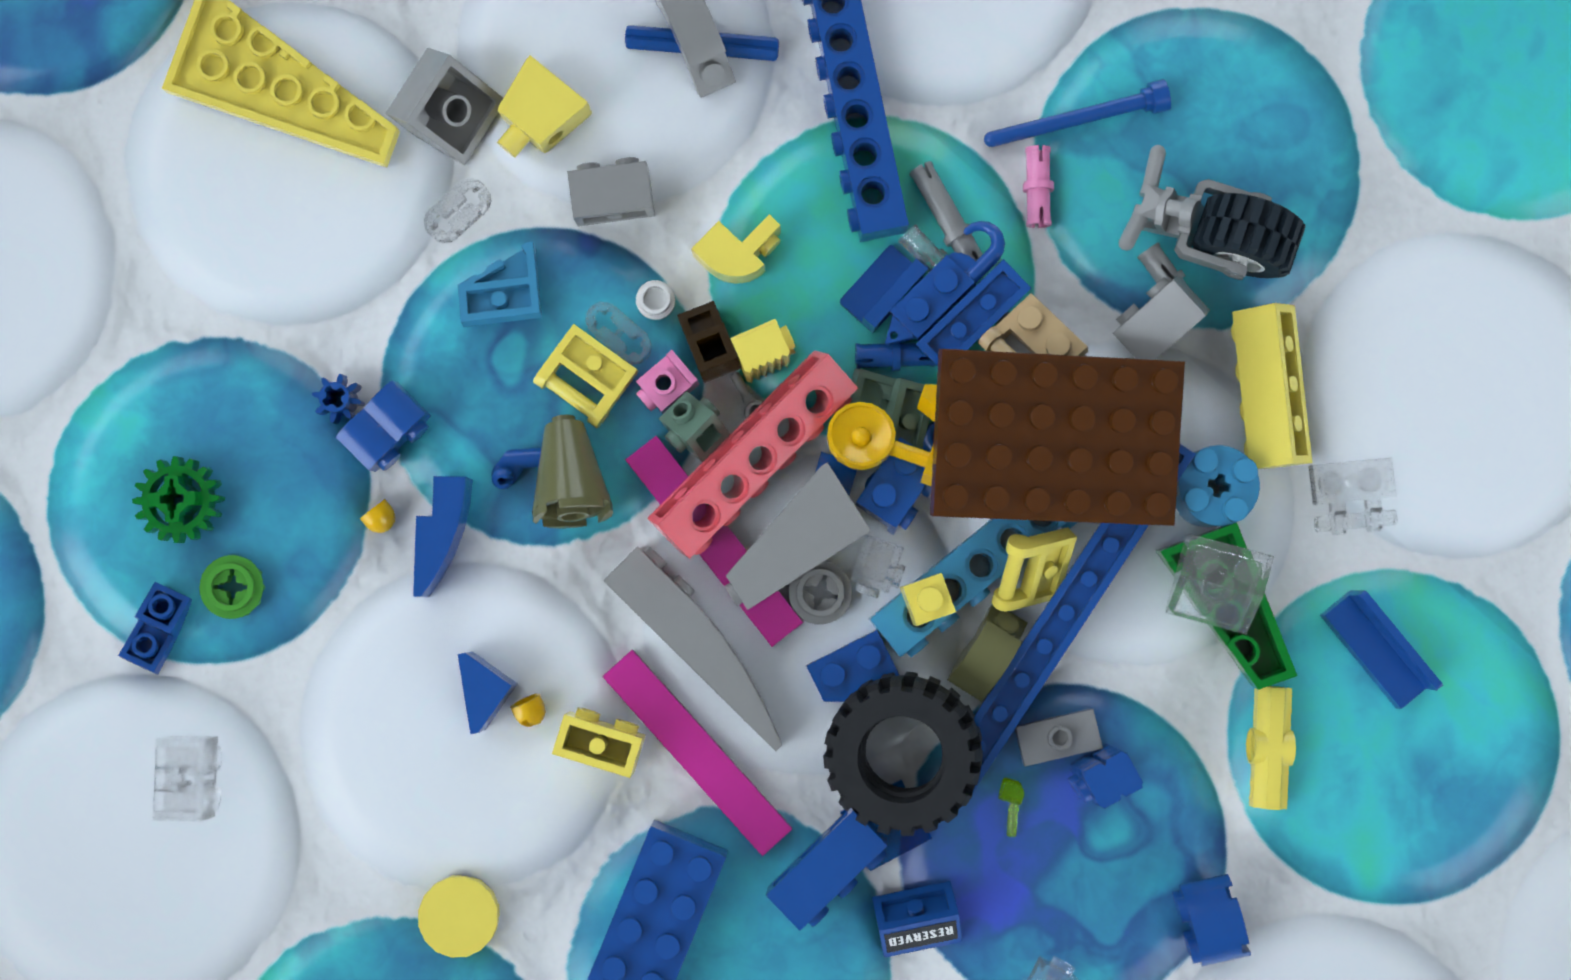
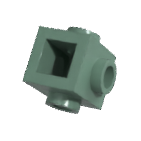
[659,391,730,462]

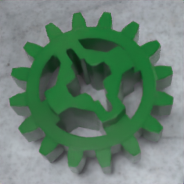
[132,456,225,543]

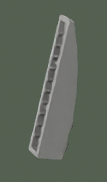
[603,546,782,751]

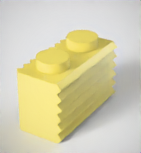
[731,319,796,383]

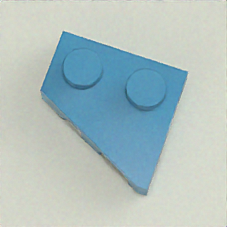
[458,241,542,327]

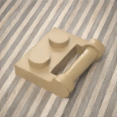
[978,293,1088,356]

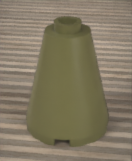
[532,414,613,529]

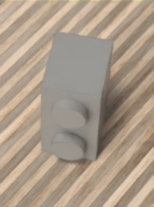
[567,157,655,227]
[1113,275,1210,360]

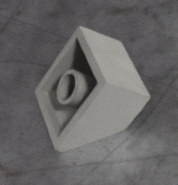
[385,48,503,165]

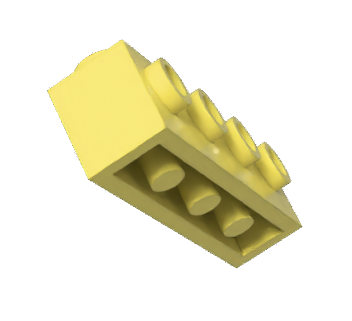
[1231,303,1313,469]

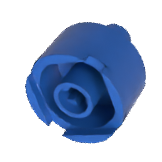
[1172,874,1251,967]

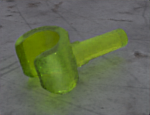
[998,778,1024,837]

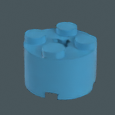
[1176,445,1260,528]

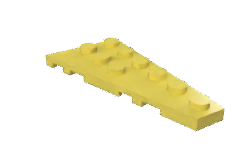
[162,0,400,168]

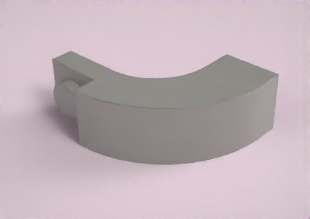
[655,0,736,98]

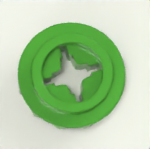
[199,555,266,619]

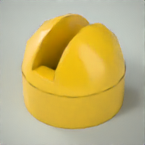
[359,499,395,533]
[510,693,546,727]

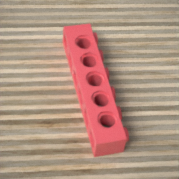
[647,350,858,559]

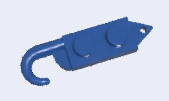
[885,221,1005,346]

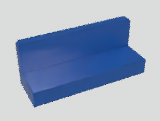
[916,259,1031,369]
[1320,590,1443,709]

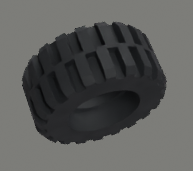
[823,672,983,836]

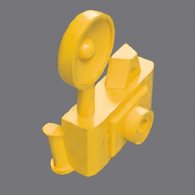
[827,384,937,486]

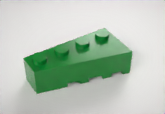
[1156,523,1297,690]

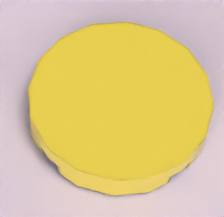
[418,875,500,958]

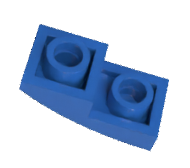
[118,582,192,675]

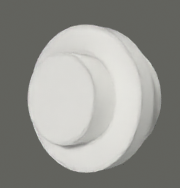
[636,280,675,320]

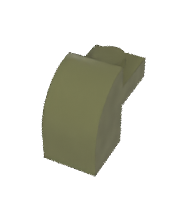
[947,605,1028,701]

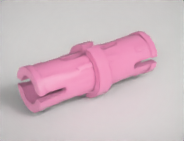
[1023,145,1054,228]

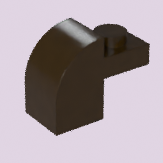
[677,301,741,383]

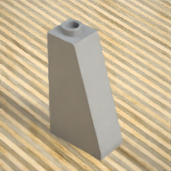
[724,462,871,610]

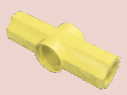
[1246,686,1296,810]

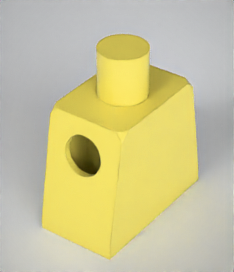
[497,55,592,158]

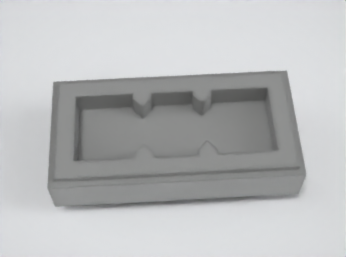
[1015,708,1103,766]

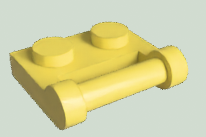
[533,324,639,428]
[992,527,1077,612]

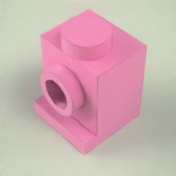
[636,350,700,414]

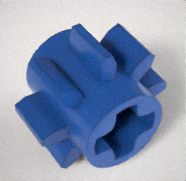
[312,374,366,424]

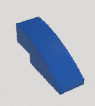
[413,476,473,597]

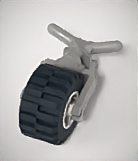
[1118,145,1305,280]

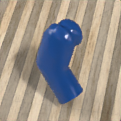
[491,447,541,489]

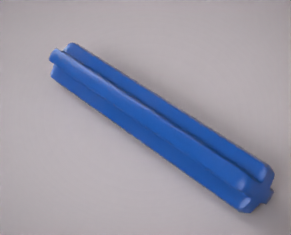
[625,25,779,61]

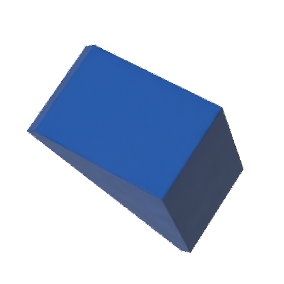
[457,651,518,734]

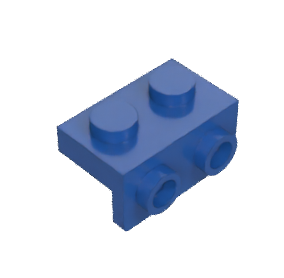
[855,437,931,535]

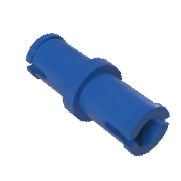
[855,342,936,371]

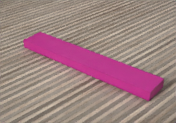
[625,436,803,647]
[602,649,792,856]

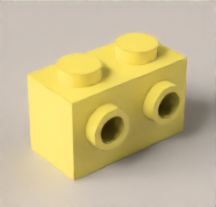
[552,707,646,778]

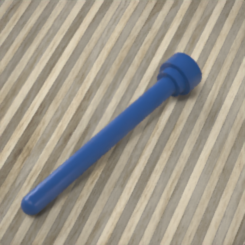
[984,79,1171,147]

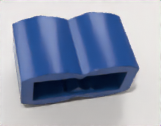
[336,380,431,472]

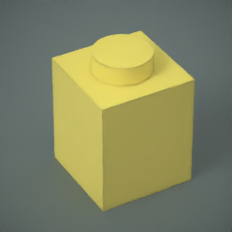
[900,573,956,626]

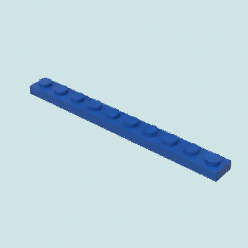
[939,444,1196,792]

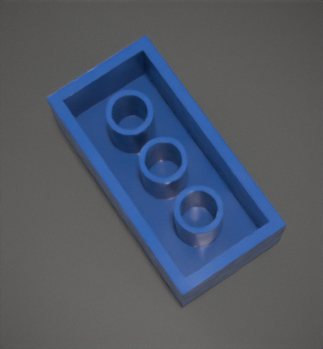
[587,819,728,980]

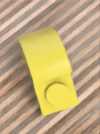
[691,214,781,284]

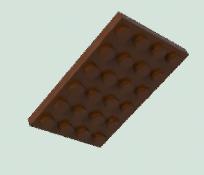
[930,349,1185,526]

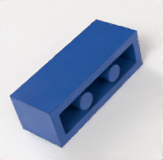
[766,808,888,931]

